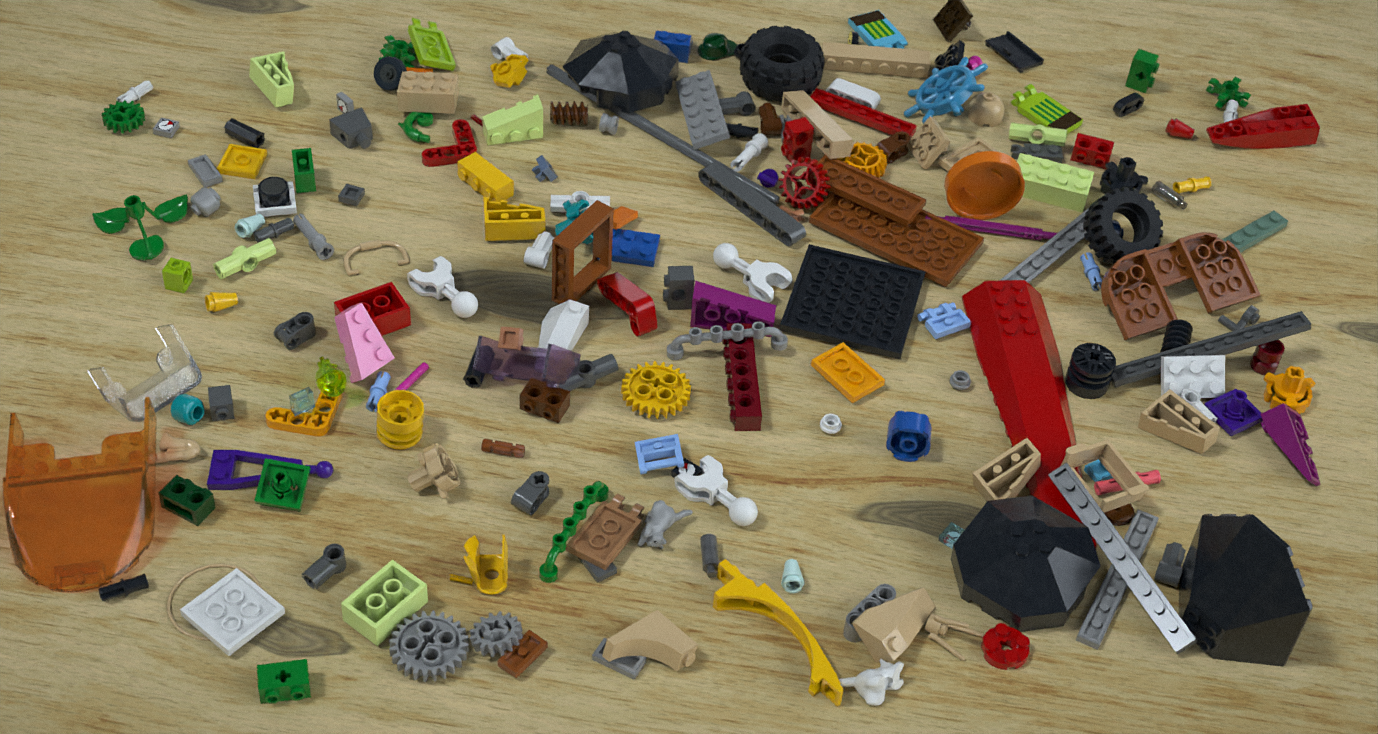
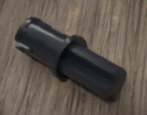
[99,573,149,601]

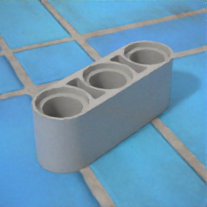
[843,584,896,642]

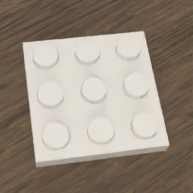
[180,568,285,656]

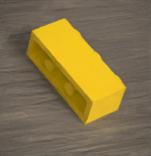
[457,152,514,202]

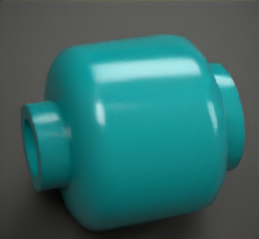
[170,394,204,425]

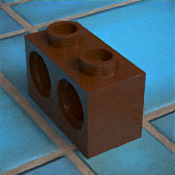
[519,378,570,423]

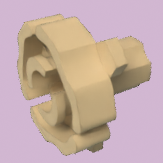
[407,443,461,499]

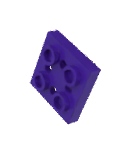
[1204,389,1263,436]

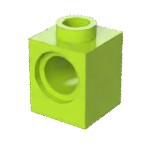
[162,258,193,294]

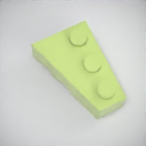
[249,51,294,107]
[482,94,543,145]

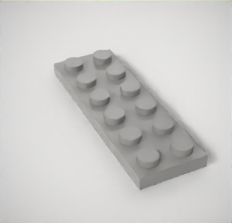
[675,70,730,150]

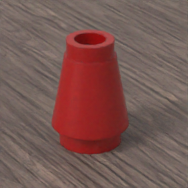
[1165,118,1195,139]

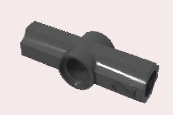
[553,354,619,391]

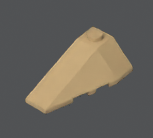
[852,587,935,662]

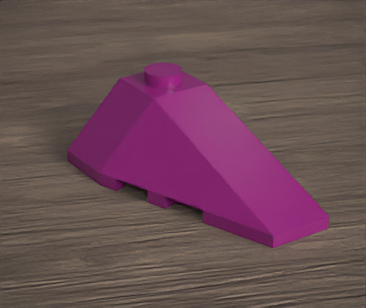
[1261,403,1321,486]

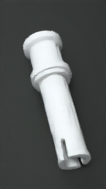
[731,133,769,172]

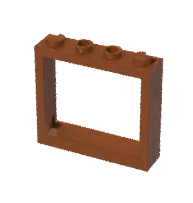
[552,200,614,304]

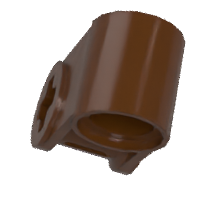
[876,131,910,164]

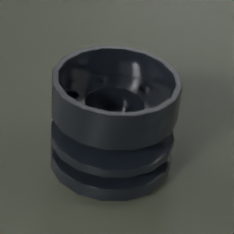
[1065,343,1116,399]

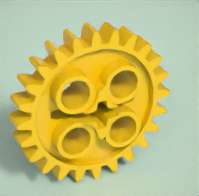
[621,361,691,419]

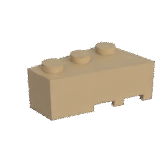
[1138,389,1220,454]
[973,438,1041,501]

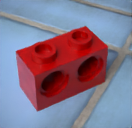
[781,117,814,163]
[1070,133,1114,170]

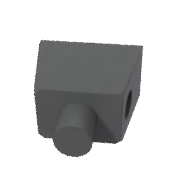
[329,107,373,149]

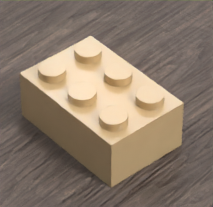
[397,71,459,114]

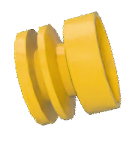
[376,390,424,449]

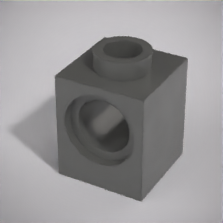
[208,385,235,422]

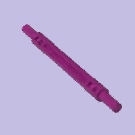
[925,215,1057,240]

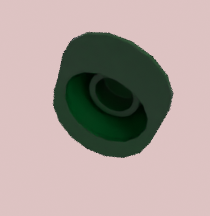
[697,33,737,60]

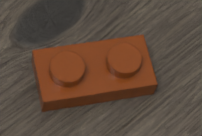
[497,630,548,679]

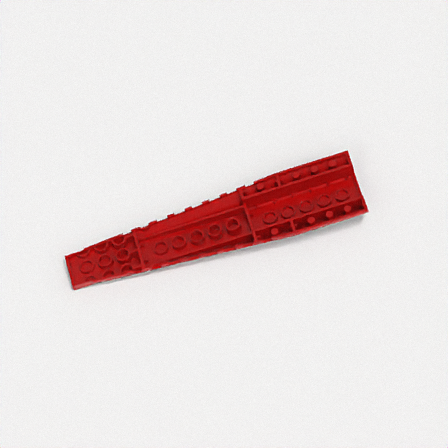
[962,280,1097,549]

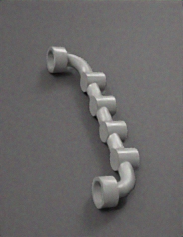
[667,322,788,360]

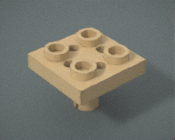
[907,116,951,170]

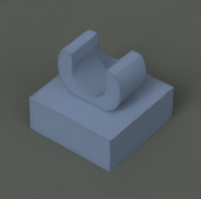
[532,155,557,182]

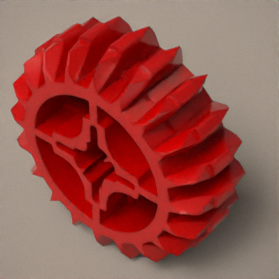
[778,157,830,209]

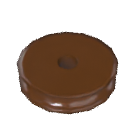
[1104,497,1134,526]

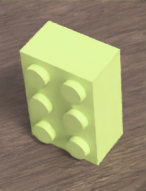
[341,560,428,646]

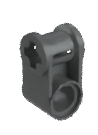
[274,312,316,350]
[511,471,549,515]

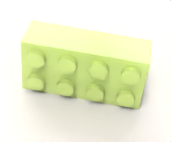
[1017,153,1094,213]

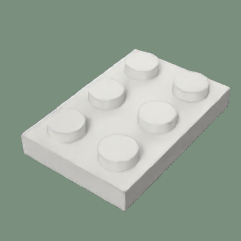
[1161,355,1225,398]

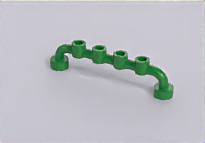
[539,481,609,583]

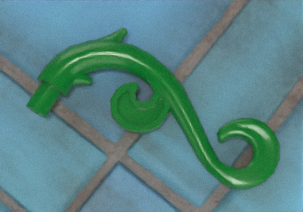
[398,112,433,143]

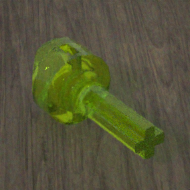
[315,356,347,397]

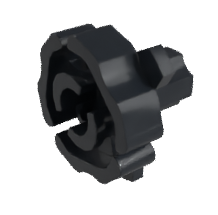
[1099,157,1148,194]

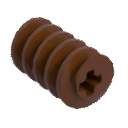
[550,101,588,125]

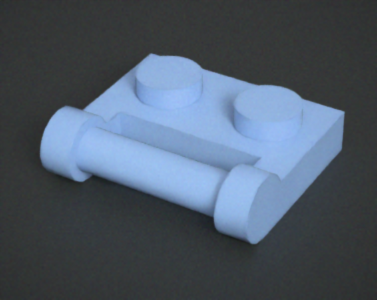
[635,434,684,475]

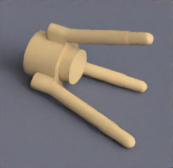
[925,613,985,661]

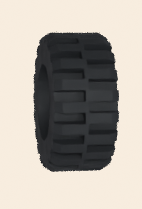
[1083,187,1163,265]

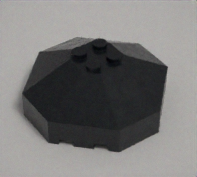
[563,31,678,113]
[951,495,1101,632]

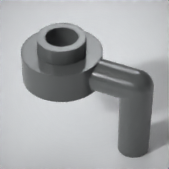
[1218,305,1260,331]

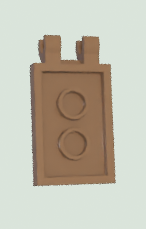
[566,493,645,570]

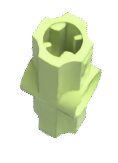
[1009,122,1067,147]
[213,238,276,279]

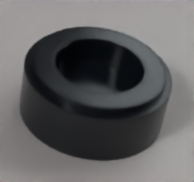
[848,31,859,45]

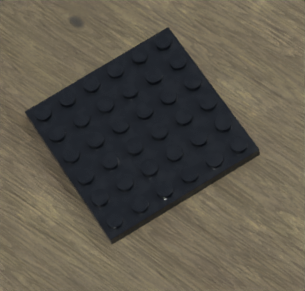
[779,244,925,359]

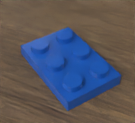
[597,229,660,267]

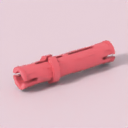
[1094,469,1161,495]

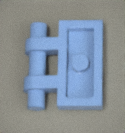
[917,302,971,339]

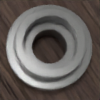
[950,370,971,390]

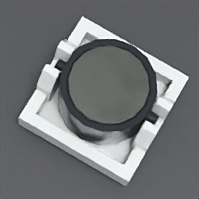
[253,177,297,217]

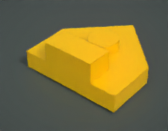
[490,54,529,88]

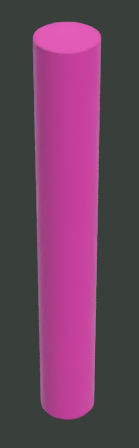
[395,362,429,390]

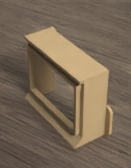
[1061,439,1149,513]

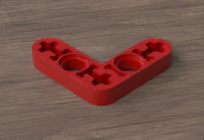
[422,119,477,167]

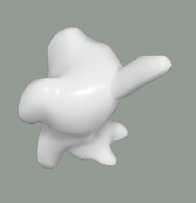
[839,659,904,706]

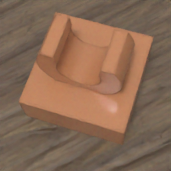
[498,327,524,351]

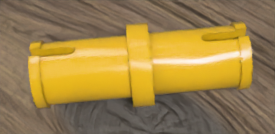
[1173,176,1212,194]

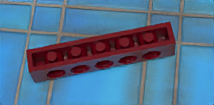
[722,323,762,431]

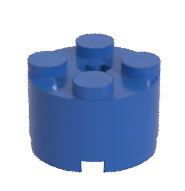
[886,411,932,462]

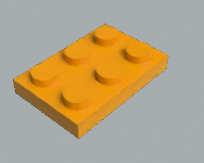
[811,342,885,403]

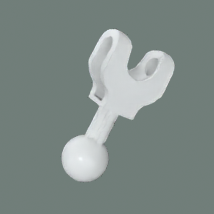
[713,243,792,303]
[407,256,478,318]
[674,455,758,526]

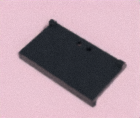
[985,31,1044,73]

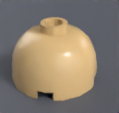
[967,92,1004,127]

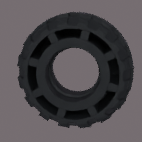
[740,26,824,103]

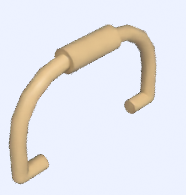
[343,239,410,276]

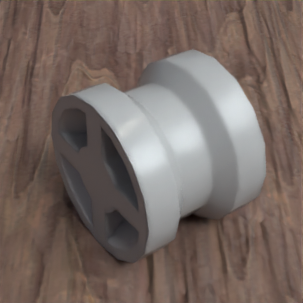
[599,113,619,135]

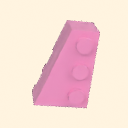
[334,303,394,383]

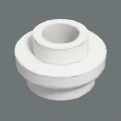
[820,414,842,434]

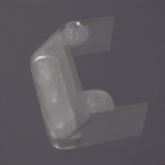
[87,324,202,422]

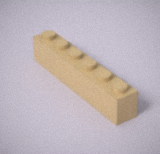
[822,42,930,79]
[781,90,854,159]

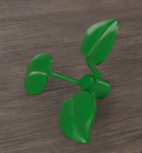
[92,194,188,261]

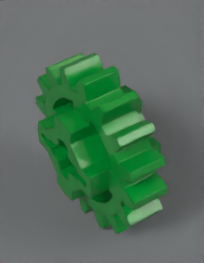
[102,100,146,134]

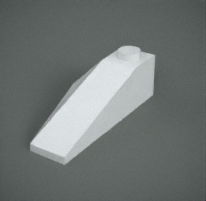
[535,300,589,378]

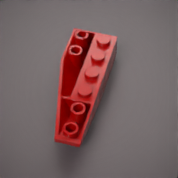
[1206,104,1320,149]

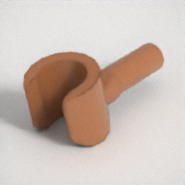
[780,205,804,222]

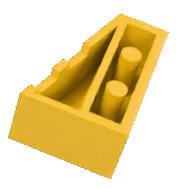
[483,196,546,241]

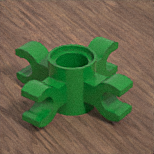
[378,35,417,68]
[1206,76,1251,109]

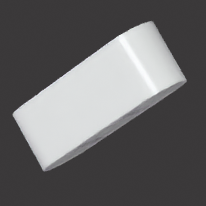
[826,78,881,109]

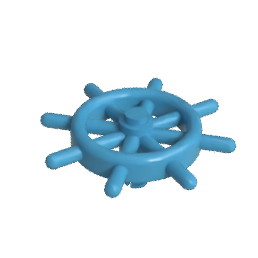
[904,57,988,124]

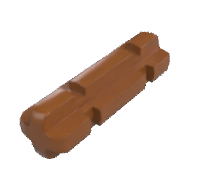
[481,438,525,458]

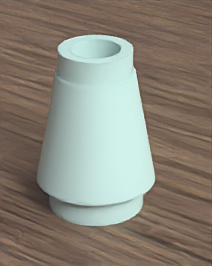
[235,214,265,238]
[781,559,804,593]

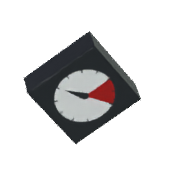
[671,458,702,478]

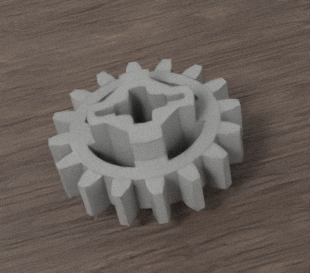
[470,611,523,657]

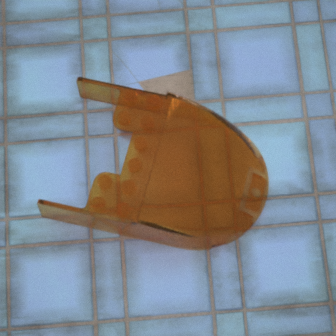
[3,397,157,592]

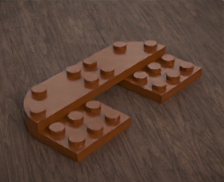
[1101,232,1261,341]

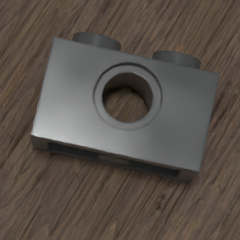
[663,266,695,310]

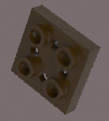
[933,0,973,42]

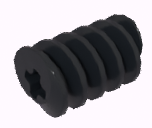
[1160,319,1193,353]

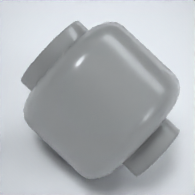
[190,187,221,217]

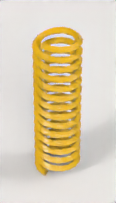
[449,574,473,585]

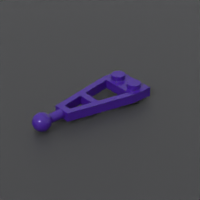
[207,450,334,490]

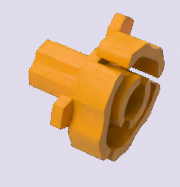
[1263,366,1316,414]

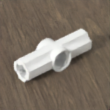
[550,191,610,212]

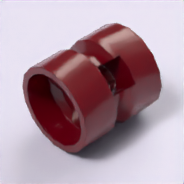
[1250,339,1285,375]

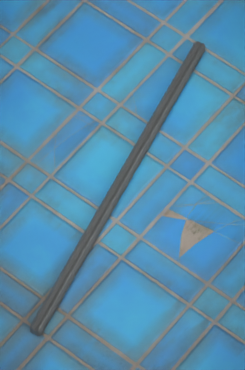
[547,64,780,205]

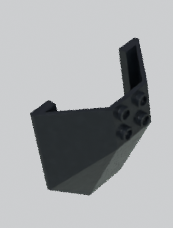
[1179,514,1313,667]

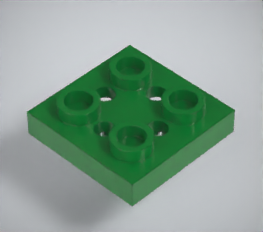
[254,458,311,512]

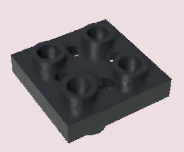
[934,40,965,71]

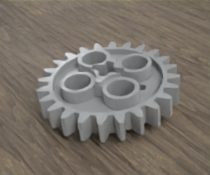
[389,610,469,682]

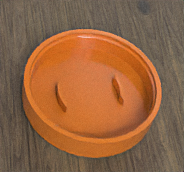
[944,151,1025,220]

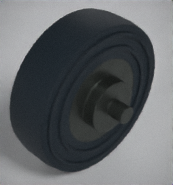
[374,57,407,91]

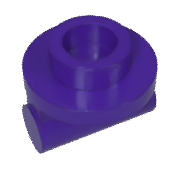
[757,169,779,188]

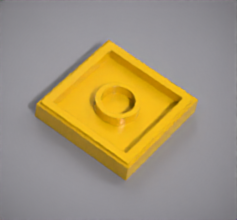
[217,144,267,180]

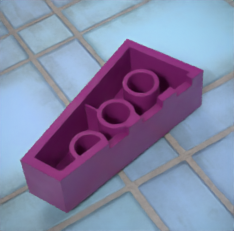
[690,280,776,337]

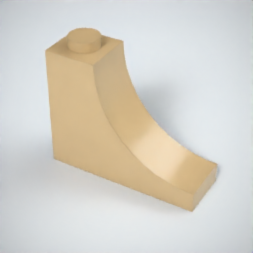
[602,610,698,671]

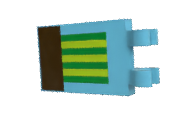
[848,10,908,49]

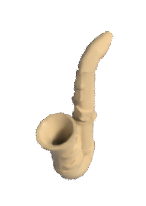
[125,432,200,475]

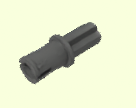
[253,218,294,243]

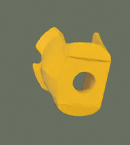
[463,534,508,594]

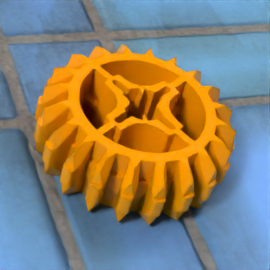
[836,141,887,178]

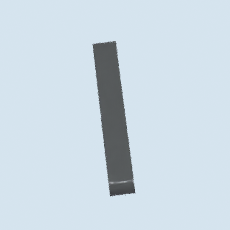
[698,162,806,247]

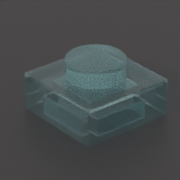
[289,387,315,416]

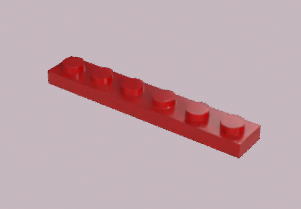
[810,88,917,139]

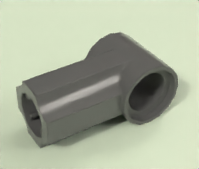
[719,91,756,116]
[1154,542,1186,587]
[302,544,347,589]

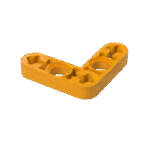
[265,383,342,437]

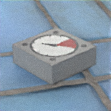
[336,92,354,114]
[153,117,180,138]

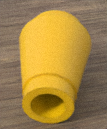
[205,292,238,313]

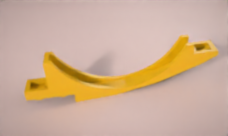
[713,559,844,707]

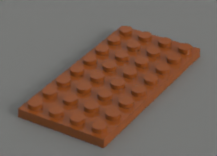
[809,193,984,287]

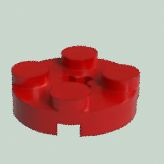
[981,623,1030,670]

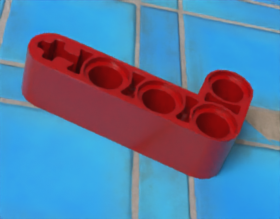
[597,272,657,337]

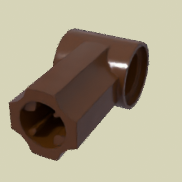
[759,103,782,135]

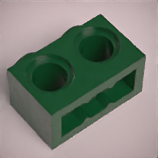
[158,475,216,526]

